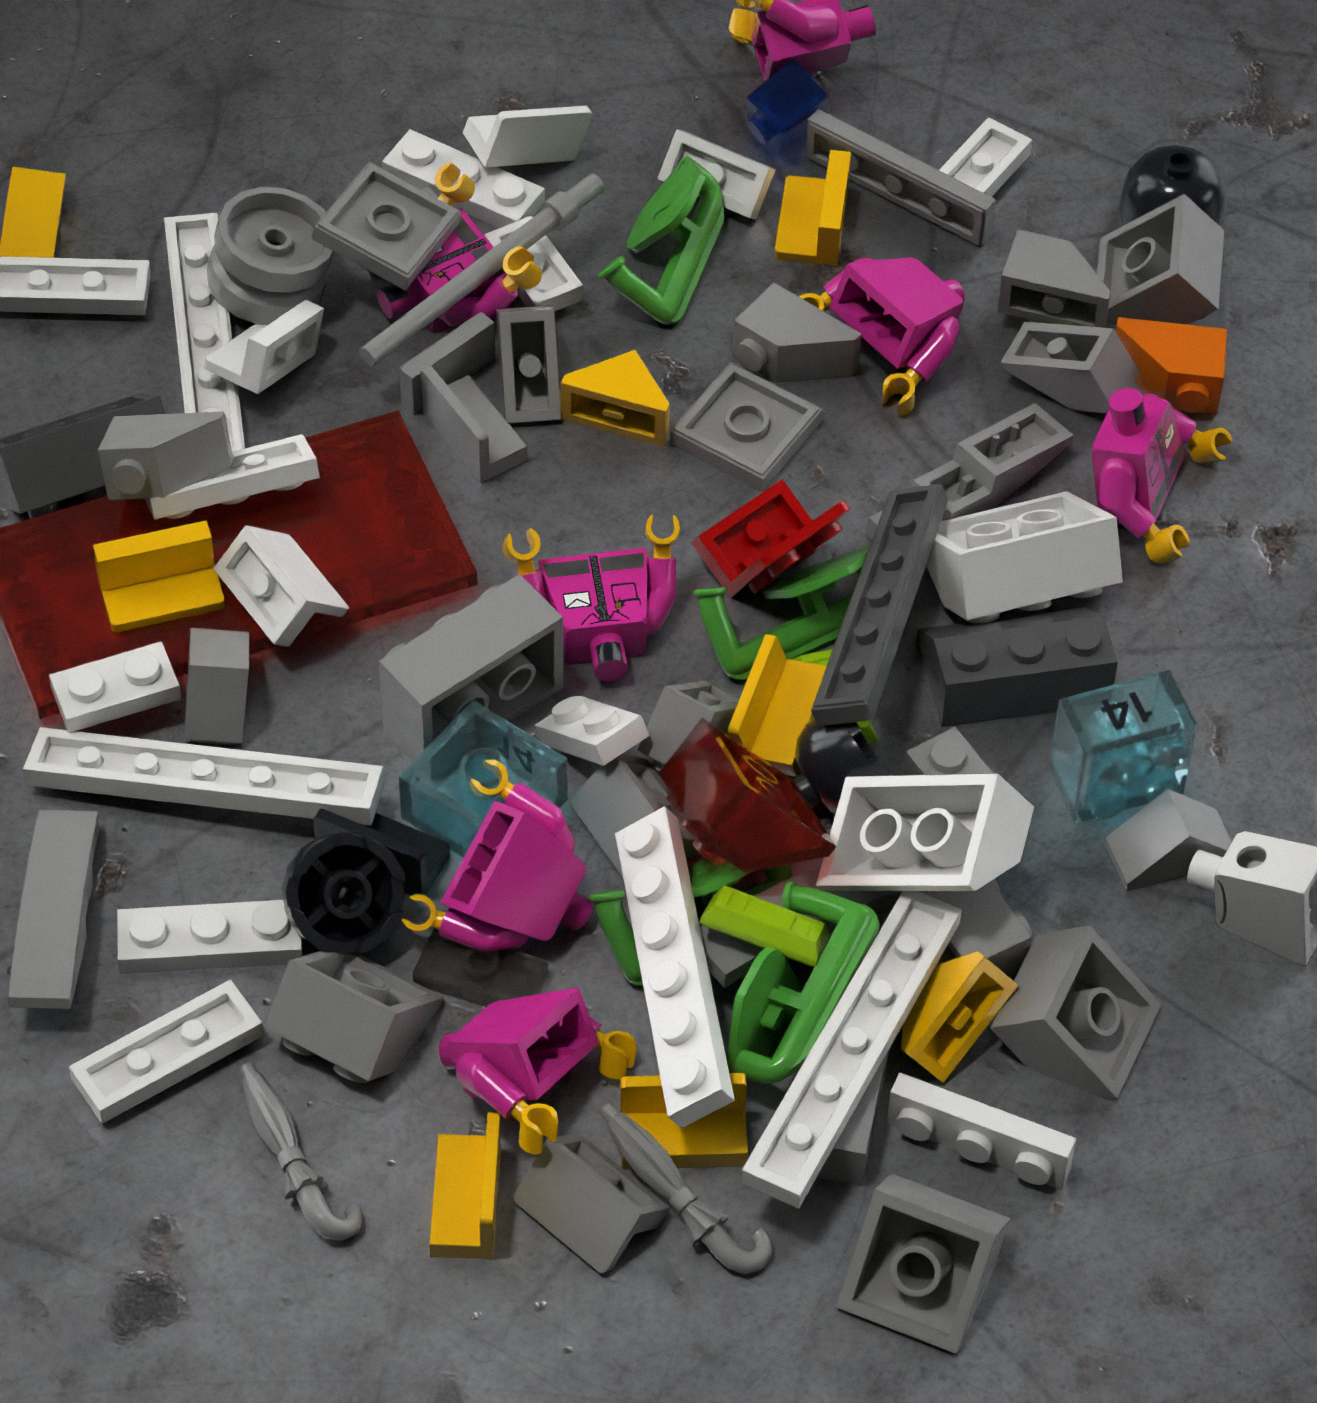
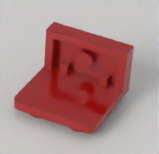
[691,479,851,598]

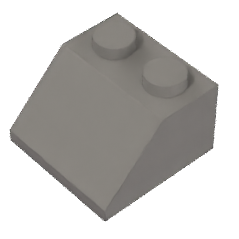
[1097,194,1224,325]
[990,925,1161,1100]
[264,951,444,1083]
[837,1173,1010,1354]

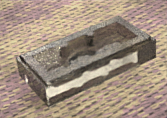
[413,928,549,1008]

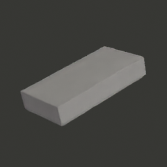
[399,312,495,415]

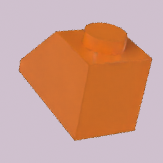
[1115,317,1227,414]

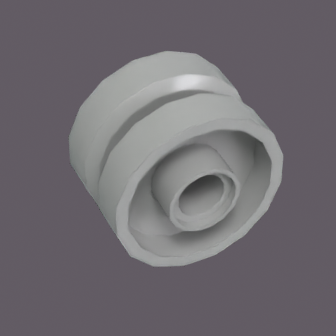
[207,186,334,325]

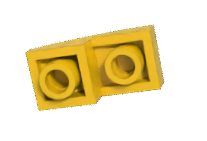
[0,167,66,258]

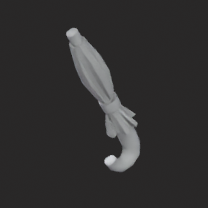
[240,1062,363,1241]
[599,1102,773,1275]

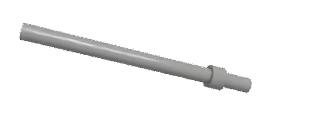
[359,173,605,367]

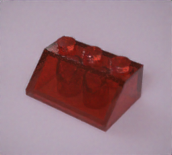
[659,718,836,873]

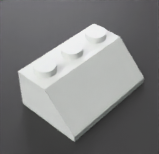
[926,491,1123,623]
[816,774,1034,891]

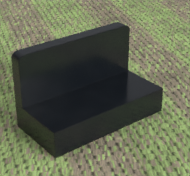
[313,808,450,896]

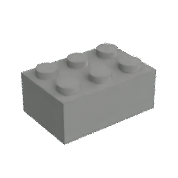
[379,574,564,776]

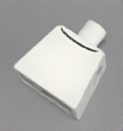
[1187,831,1317,966]

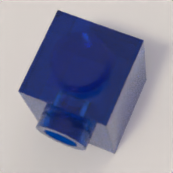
[745,59,829,154]

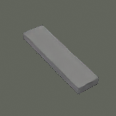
[806,109,996,247]

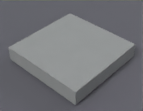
[312,161,462,291]
[670,362,823,492]

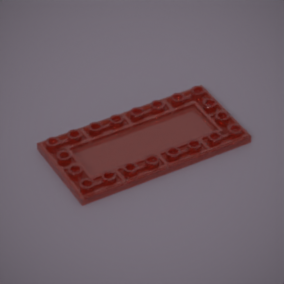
[0,410,478,719]

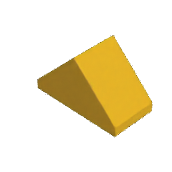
[561,350,670,447]
[901,951,1019,1083]

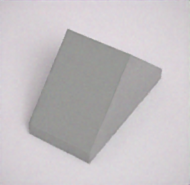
[183,628,249,746]
[1105,789,1232,891]

